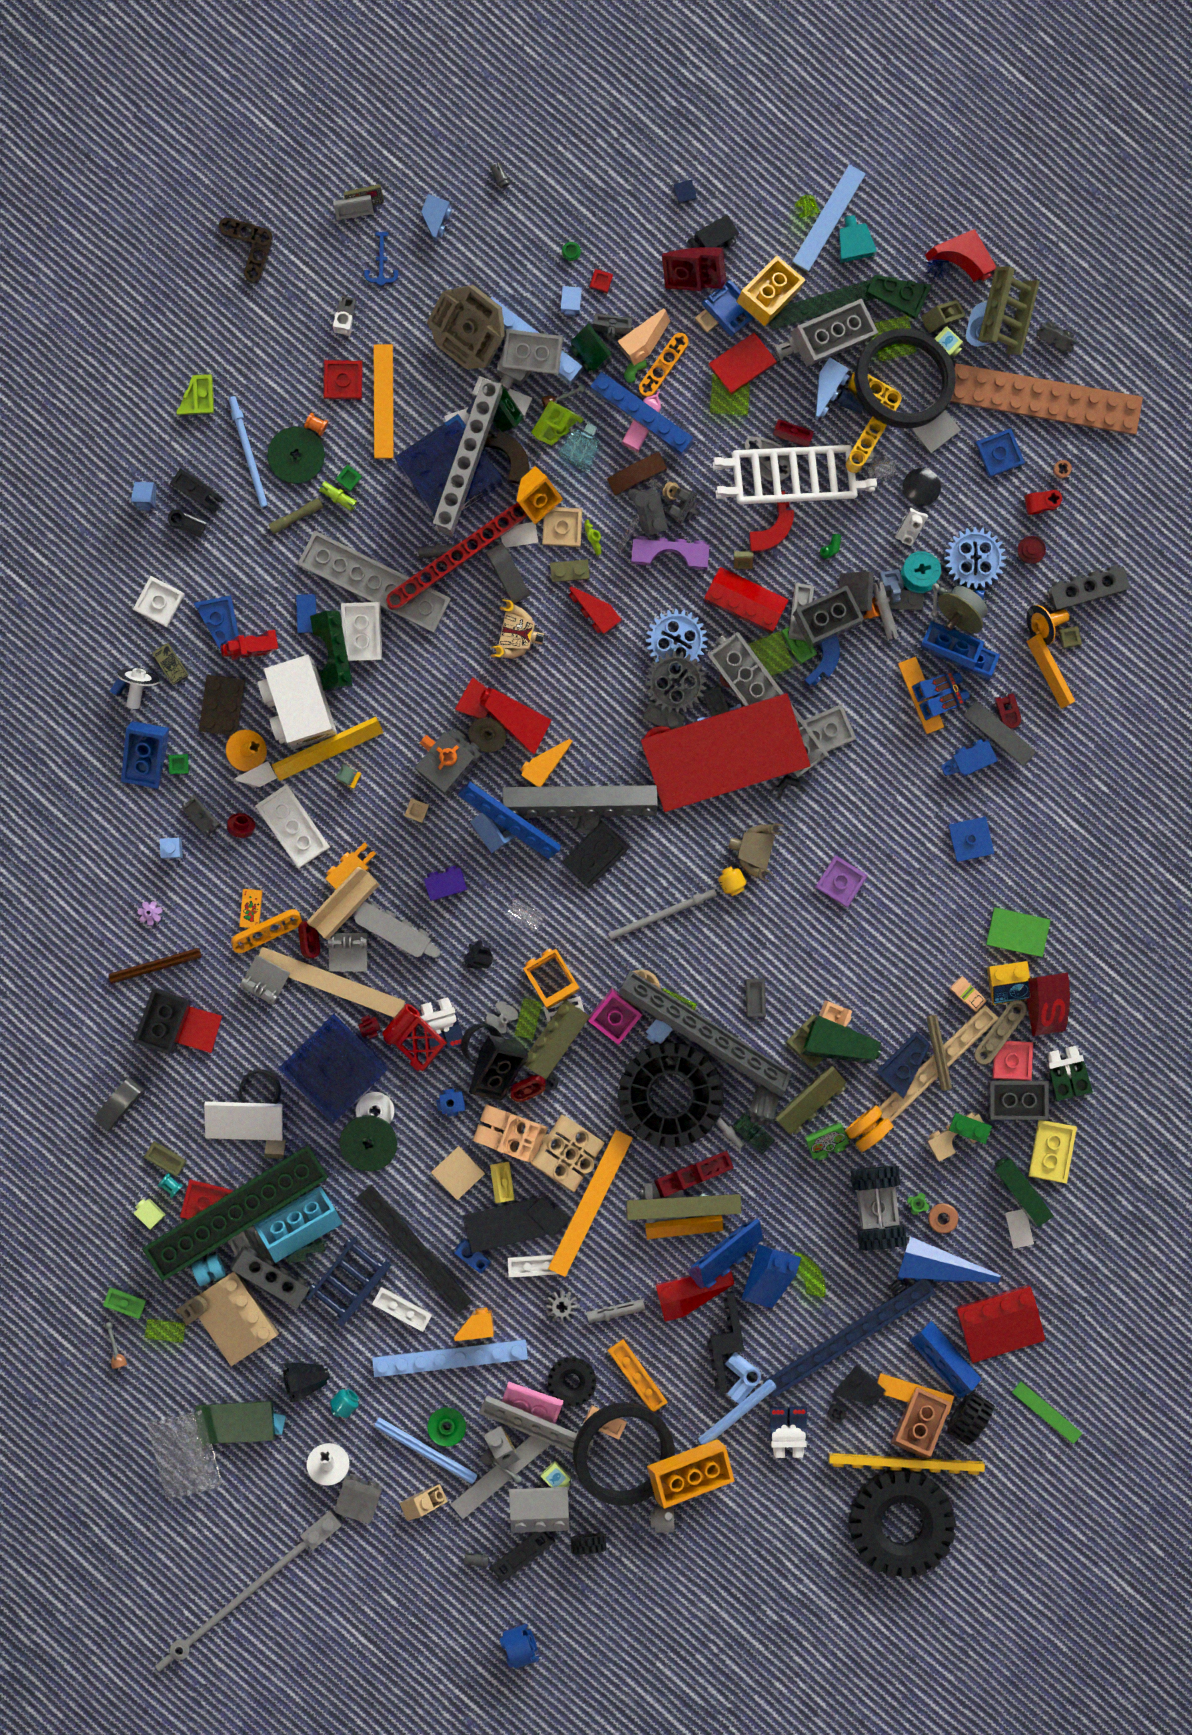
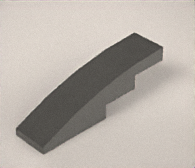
[964,701,1036,767]

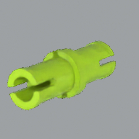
[319,481,357,512]

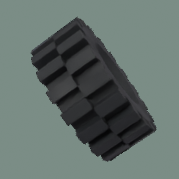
[548,1356,596,1407]

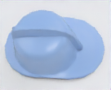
[966,302,989,347]

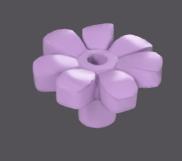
[138,901,163,925]

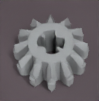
[545,1290,578,1323]

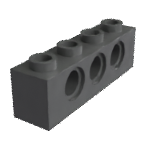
[1048,565,1130,612]
[230,1247,309,1308]

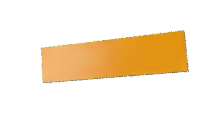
[1026,634,1075,709]
[898,656,944,735]
[645,1215,723,1239]
[607,1339,668,1412]
[877,1373,954,1415]

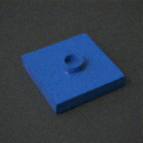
[948,816,994,862]

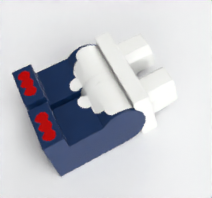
[420,997,463,1054]
[769,1406,807,1458]

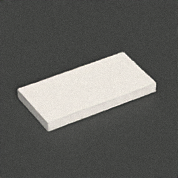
[255,784,330,869]
[204,1102,283,1141]

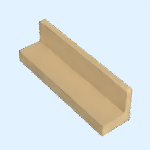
[307,867,380,940]

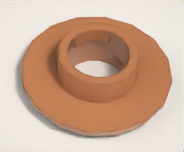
[928,1203,959,1234]

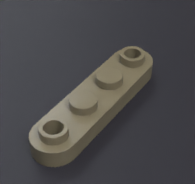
[974,1000,1027,1066]

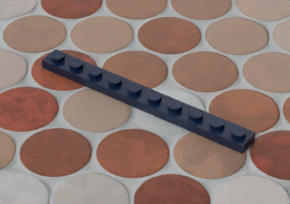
[763,1279,936,1398]

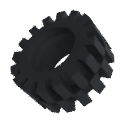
[570,1533,607,1555]

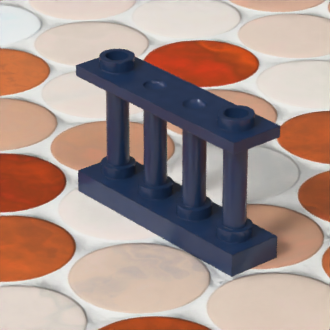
[307,1236,392,1327]

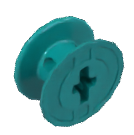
[900,551,941,593]

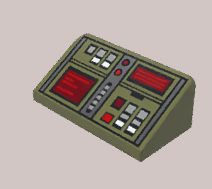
[343,184,384,205]

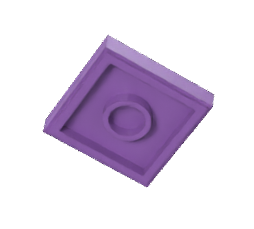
[815,855,868,908]

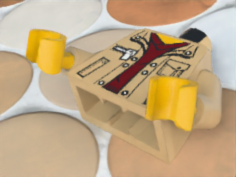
[491,599,544,659]

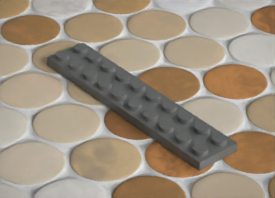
[618,970,792,1096]

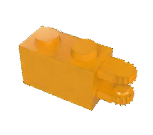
[325,842,376,890]

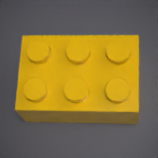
[736,256,805,326]

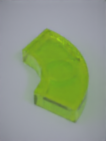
[794,1251,826,1297]

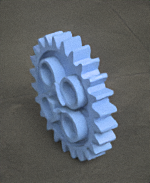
[944,527,1007,590]
[645,609,708,671]

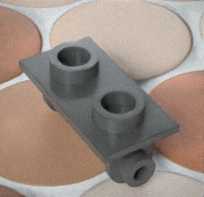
[1037,321,1077,352]

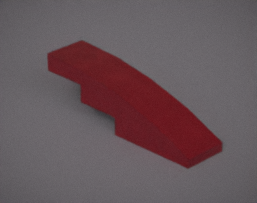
[654,1150,734,1198]

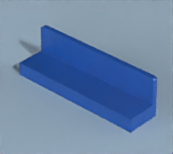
[909,1321,981,1399]

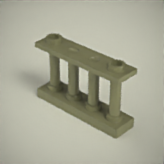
[978,266,1040,355]

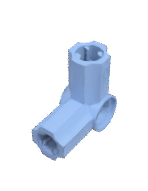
[725,1352,761,1404]

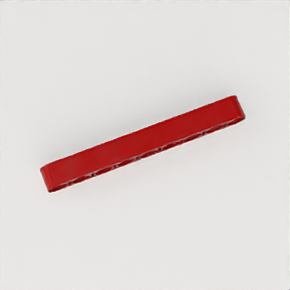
[386,503,527,610]

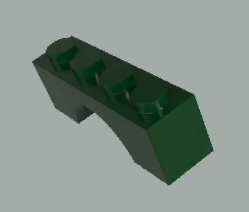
[310,611,353,691]

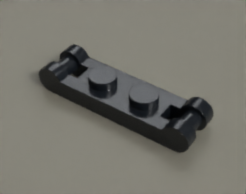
[489,1531,555,1584]

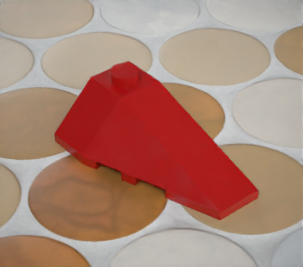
[655,1267,735,1322]

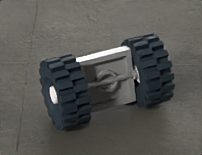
[850,1165,907,1251]

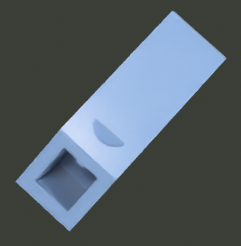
[815,357,849,420]

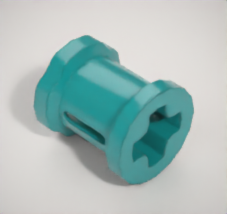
[157,1173,183,1198]

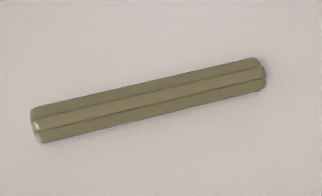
[927,1015,952,1091]

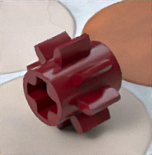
[358,1015,381,1039]

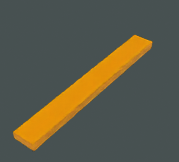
[548,1130,633,1277]

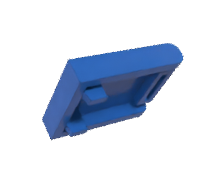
[702,280,755,337]

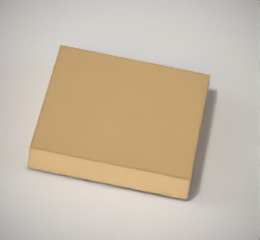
[542,507,582,547]
[431,1146,485,1200]

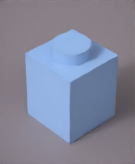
[561,286,582,317]
[160,838,183,859]
[646,1019,673,1044]

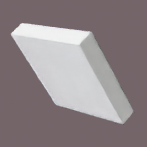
[133,576,185,628]

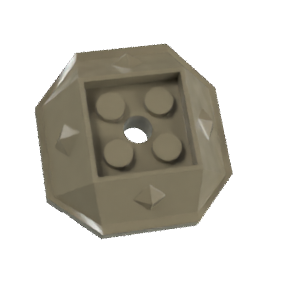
[427,284,505,369]

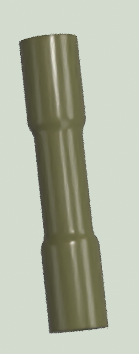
[268,497,324,534]

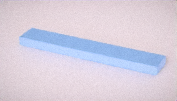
[792,164,866,272]

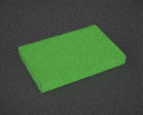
[986,907,1051,957]

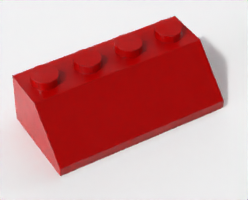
[704,567,788,634]

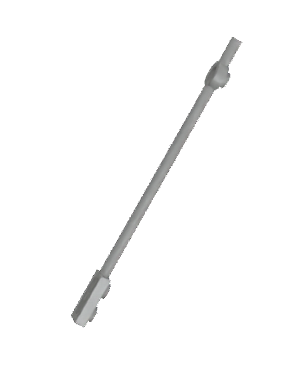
[155,1510,343,1672]

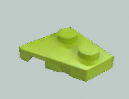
[177,374,214,415]

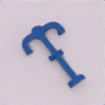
[364,232,398,286]

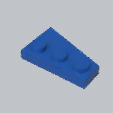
[194,595,239,651]

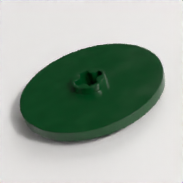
[267,427,325,484]
[340,1115,398,1171]

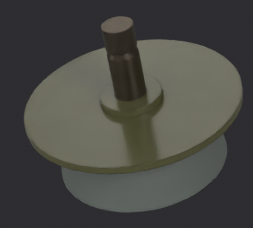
[938,586,988,633]

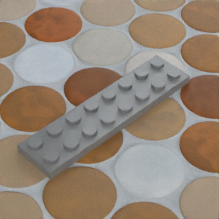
[297,530,451,633]

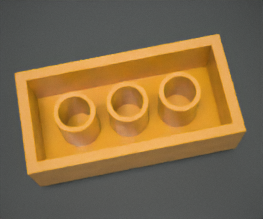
[647,1439,734,1509]

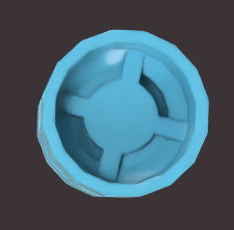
[191,1254,226,1287]

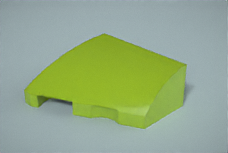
[531,400,584,446]

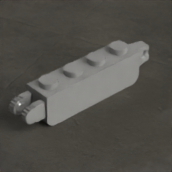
[353,900,441,958]

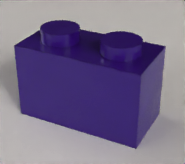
[424,866,468,902]

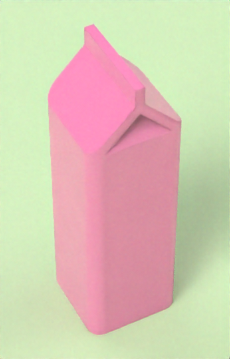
[622,392,661,452]

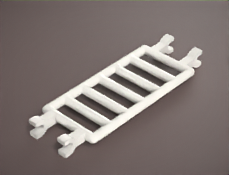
[713,445,877,504]

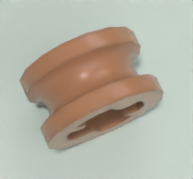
[1053,460,1072,478]

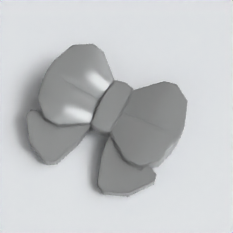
[486,1001,518,1034]

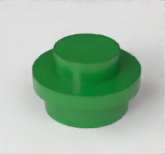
[562,242,581,261]

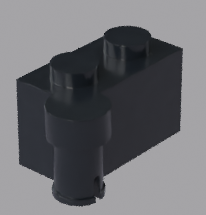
[687,214,740,248]

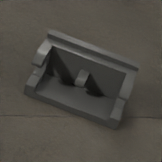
[182,795,221,837]

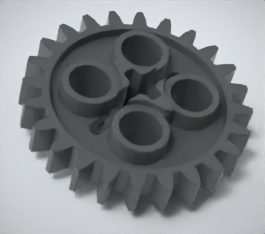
[645,651,707,713]

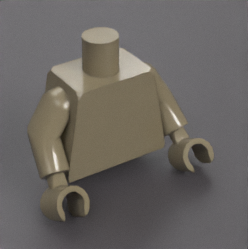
[728,823,783,882]

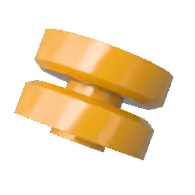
[845,1105,894,1152]

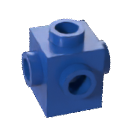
[436,1089,466,1117]

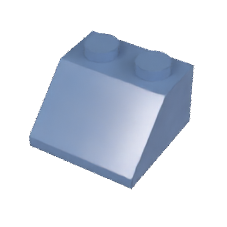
[470,800,516,853]

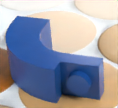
[803,636,840,687]

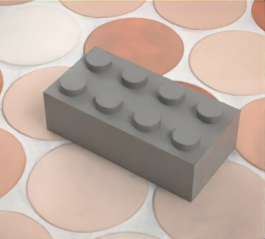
[790,299,878,367]

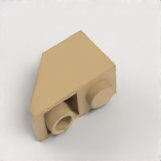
[399,1484,448,1521]

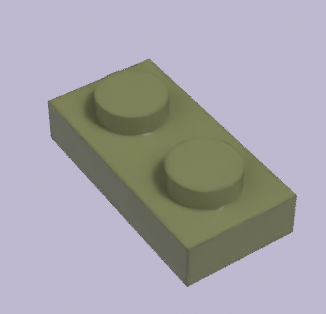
[550,559,590,583]

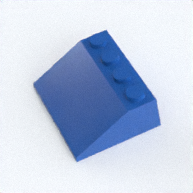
[686,1218,763,1289]

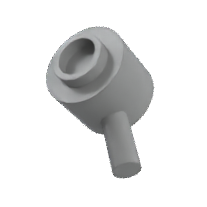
[650,1507,674,1533]

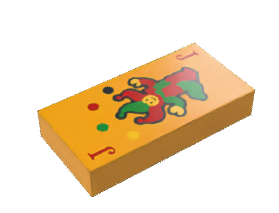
[239,889,263,928]

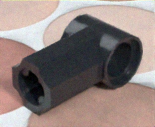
[168,509,207,538]

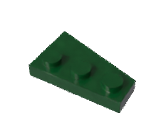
[865,275,932,319]

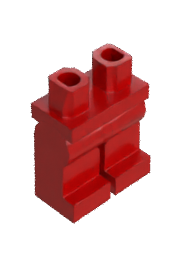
[220,630,278,660]

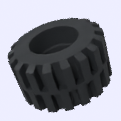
[947,1392,994,1446]

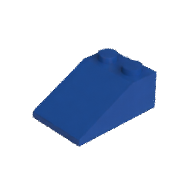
[121,721,169,789]
[741,1244,801,1308]

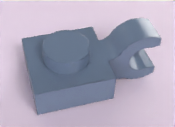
[880,569,903,602]

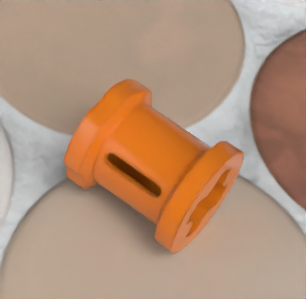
[304,413,329,436]

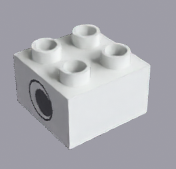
[258,655,337,750]

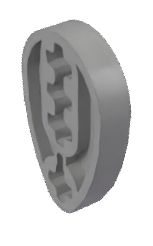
[744,436,791,483]

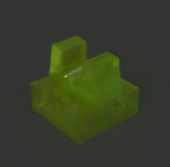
[795,195,820,218]

